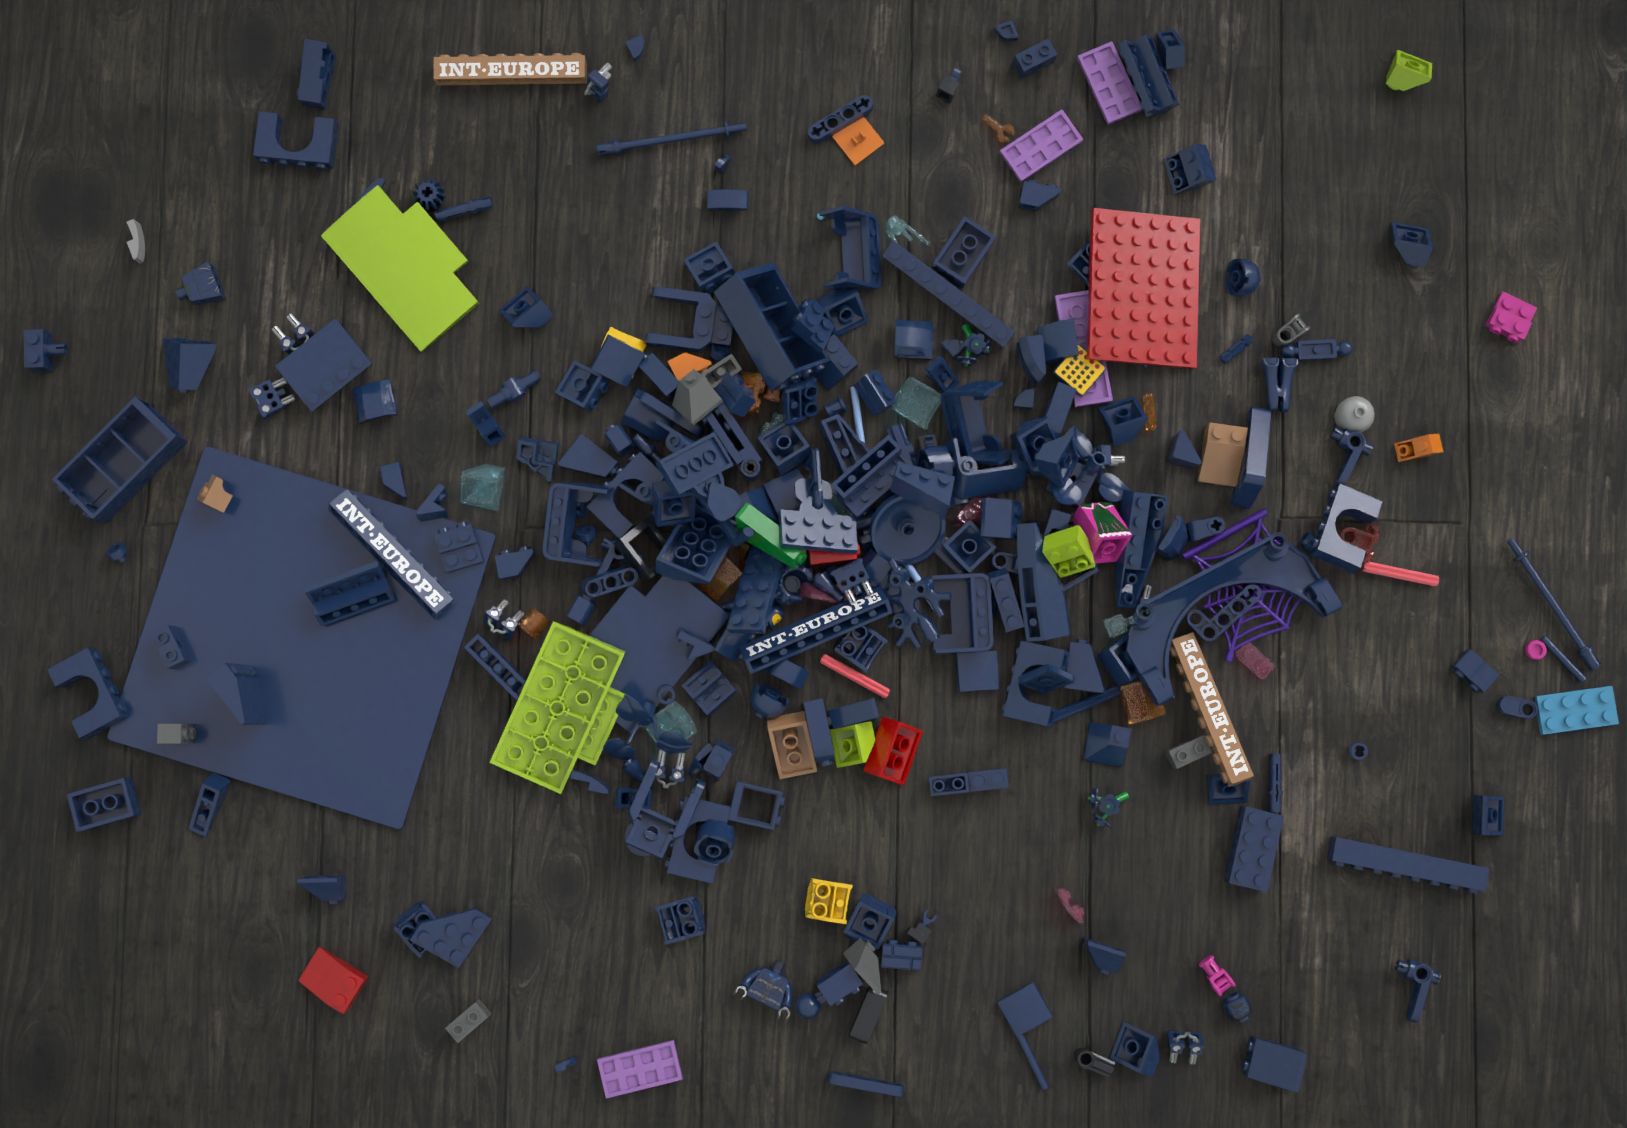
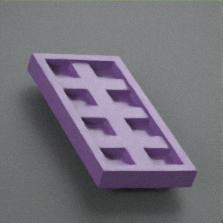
[1077,41,1142,125]
[999,109,1083,183]
[597,1040,683,1098]

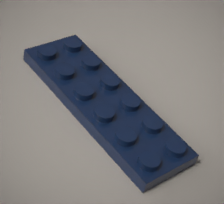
[727,544,784,634]

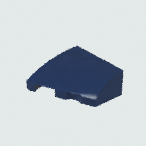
[516,436,559,482]

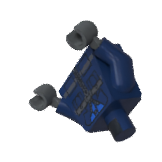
[733,959,793,1021]

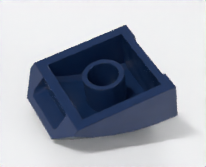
[1016,335,1046,386]
[621,389,676,442]
[843,894,897,950]

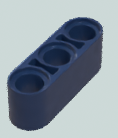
[580,566,638,597]

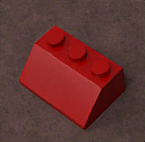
[863,716,923,785]

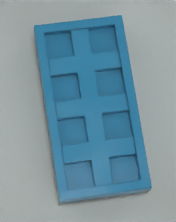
[1534,686,1619,735]

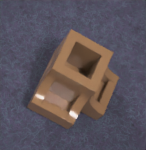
[197,474,233,513]

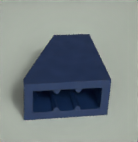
[638,353,679,402]
[558,434,619,479]
[1065,639,1106,694]
[826,698,879,729]

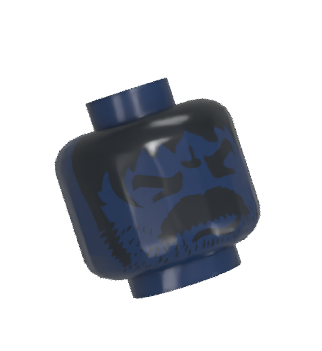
[1223,992,1252,1023]

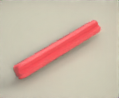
[1363,561,1439,586]
[820,654,890,698]

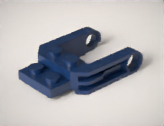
[644,287,733,353]
[626,759,706,859]

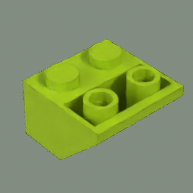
[1042,525,1095,578]

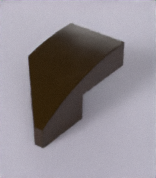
[739,541,751,573]

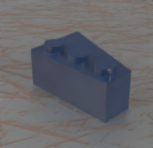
[297,39,336,109]
[818,414,870,476]
[890,461,955,520]

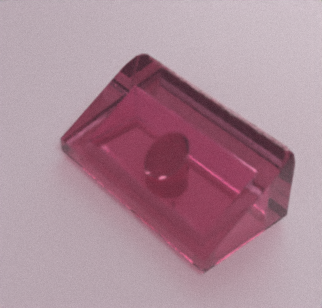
[800,582,842,604]

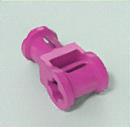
[1198,955,1236,997]

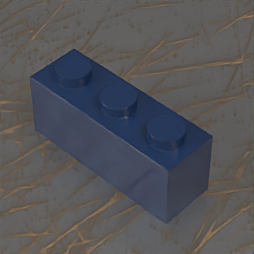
[987,567,1024,632]

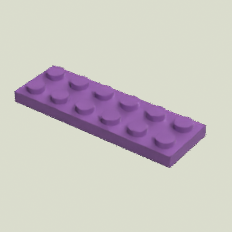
[1054,290,1113,408]

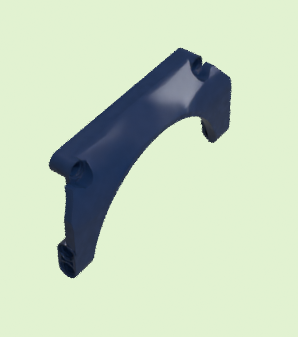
[1126,533,1342,707]

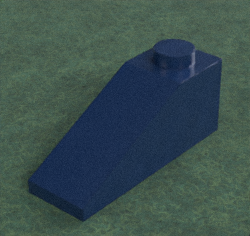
[188,772,231,837]

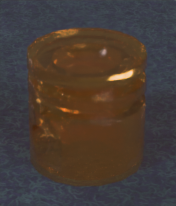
[518,607,551,639]

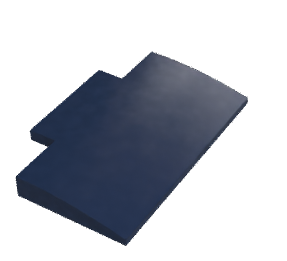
[589,576,730,733]

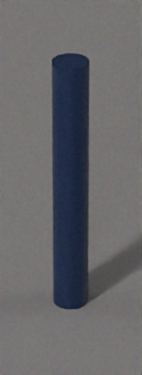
[1540,635,1587,682]
[1016,1034,1049,1090]

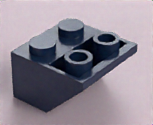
[1163,144,1217,195]

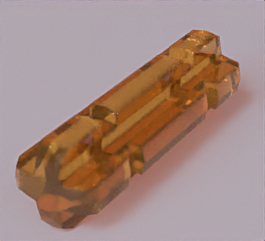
[1143,393,1157,430]

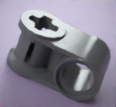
[1272,313,1310,348]

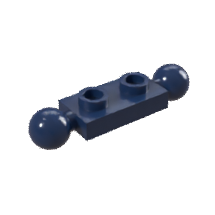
[1280,339,1353,361]

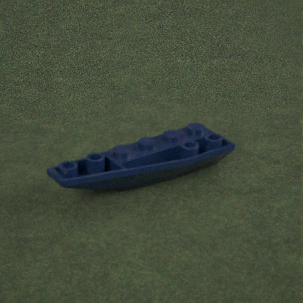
[1115,490,1168,608]
[1017,522,1071,642]

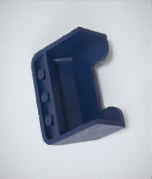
[930,573,994,654]

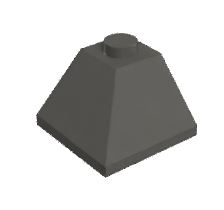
[672,369,723,425]
[843,938,881,995]

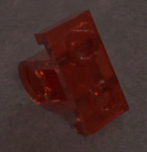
[1337,525,1380,565]

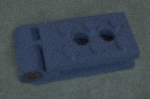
[701,402,762,482]

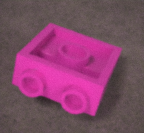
[1485,291,1537,343]

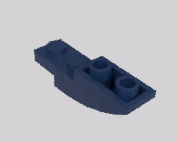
[929,768,1010,796]

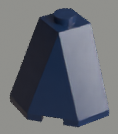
[163,338,217,393]

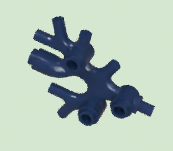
[887,558,952,649]

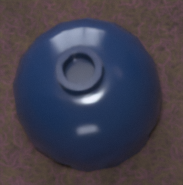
[1225,259,1261,297]
[750,683,790,719]

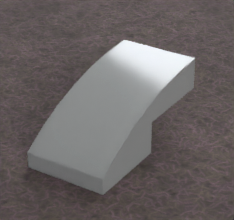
[127,219,145,264]

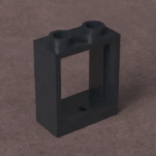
[613,517,666,580]

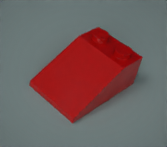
[298,947,369,1014]

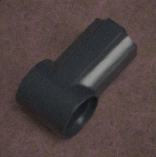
[1074,1047,1115,1078]

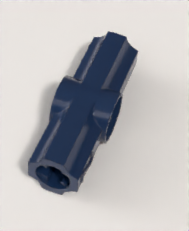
[886,424,919,467]

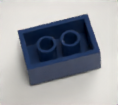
[932,216,996,288]
[67,777,142,832]

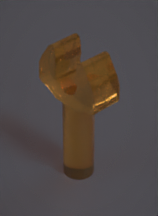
[982,114,1015,143]

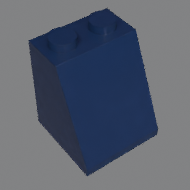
[1242,1036,1307,1093]

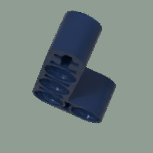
[1186,585,1262,642]

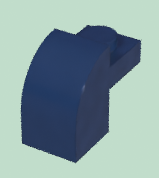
[465,401,506,447]
[762,659,810,689]

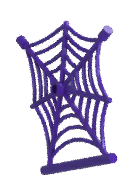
[1182,508,1301,663]

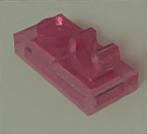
[1234,642,1276,681]

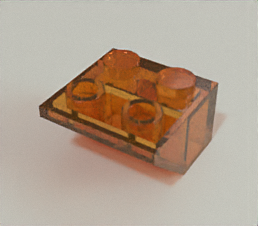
[740,372,766,417]
[698,556,742,601]
[1118,681,1166,724]

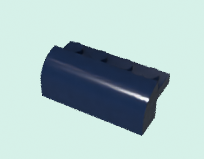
[1119,35,1180,117]
[831,435,912,519]
[304,560,395,626]

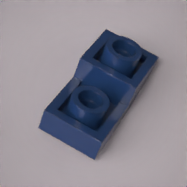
[707,189,748,212]

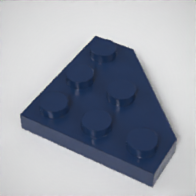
[409,907,492,968]

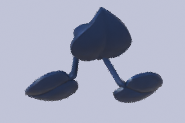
[1051,426,1131,505]
[603,693,692,760]

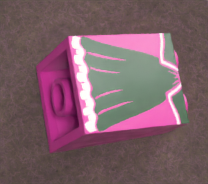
[1072,502,1132,564]

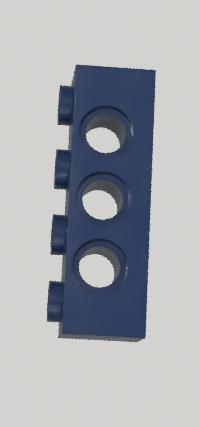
[464,634,527,700]

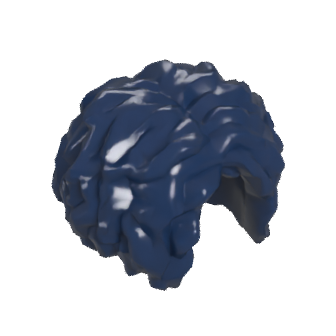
[774,562,813,606]

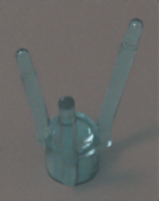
[885,215,930,246]

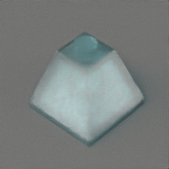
[460,464,505,511]

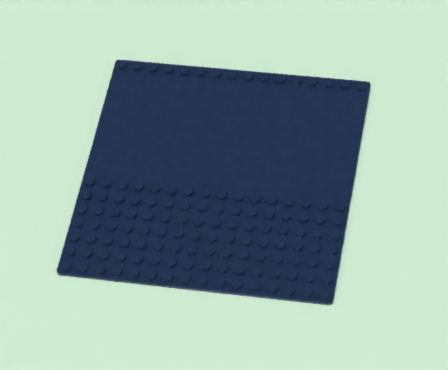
[107,446,496,829]

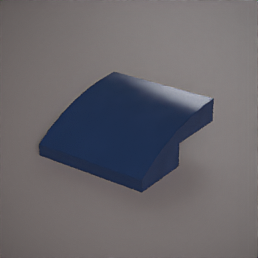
[1037,318,1079,364]
[590,334,645,387]
[764,468,803,516]
[956,651,1000,692]
[681,660,738,717]
[571,770,612,794]
[997,981,1053,1037]

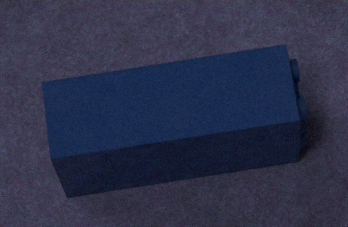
[714,262,830,391]
[52,396,188,523]

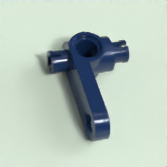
[1330,427,1374,487]
[590,537,644,590]
[1395,959,1441,1023]

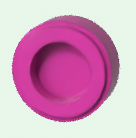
[1525,640,1547,660]

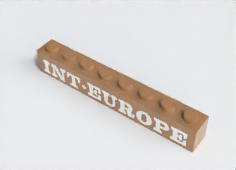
[434,53,587,85]
[1169,632,1254,787]

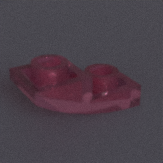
[955,495,992,526]
[1054,886,1085,924]

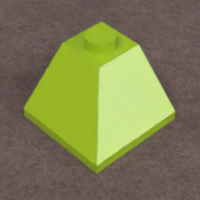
[1386,50,1432,91]
[829,721,875,768]

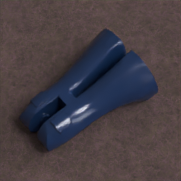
[1261,358,1298,412]

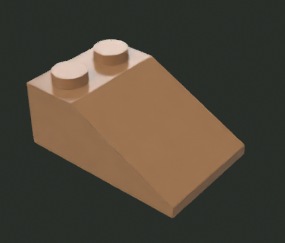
[1198,422,1248,487]
[767,711,817,779]

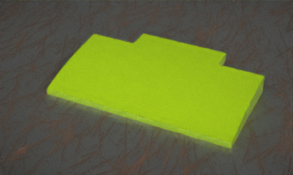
[321,185,479,352]
[490,621,626,794]

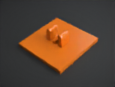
[832,117,885,166]

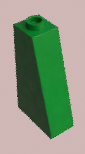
[735,502,807,569]

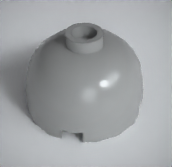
[1334,396,1375,433]

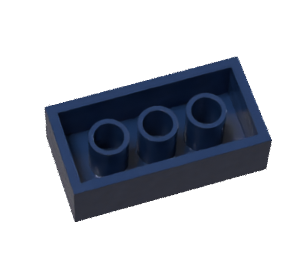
[1224,806,1284,892]

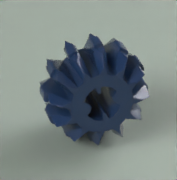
[412,178,446,211]

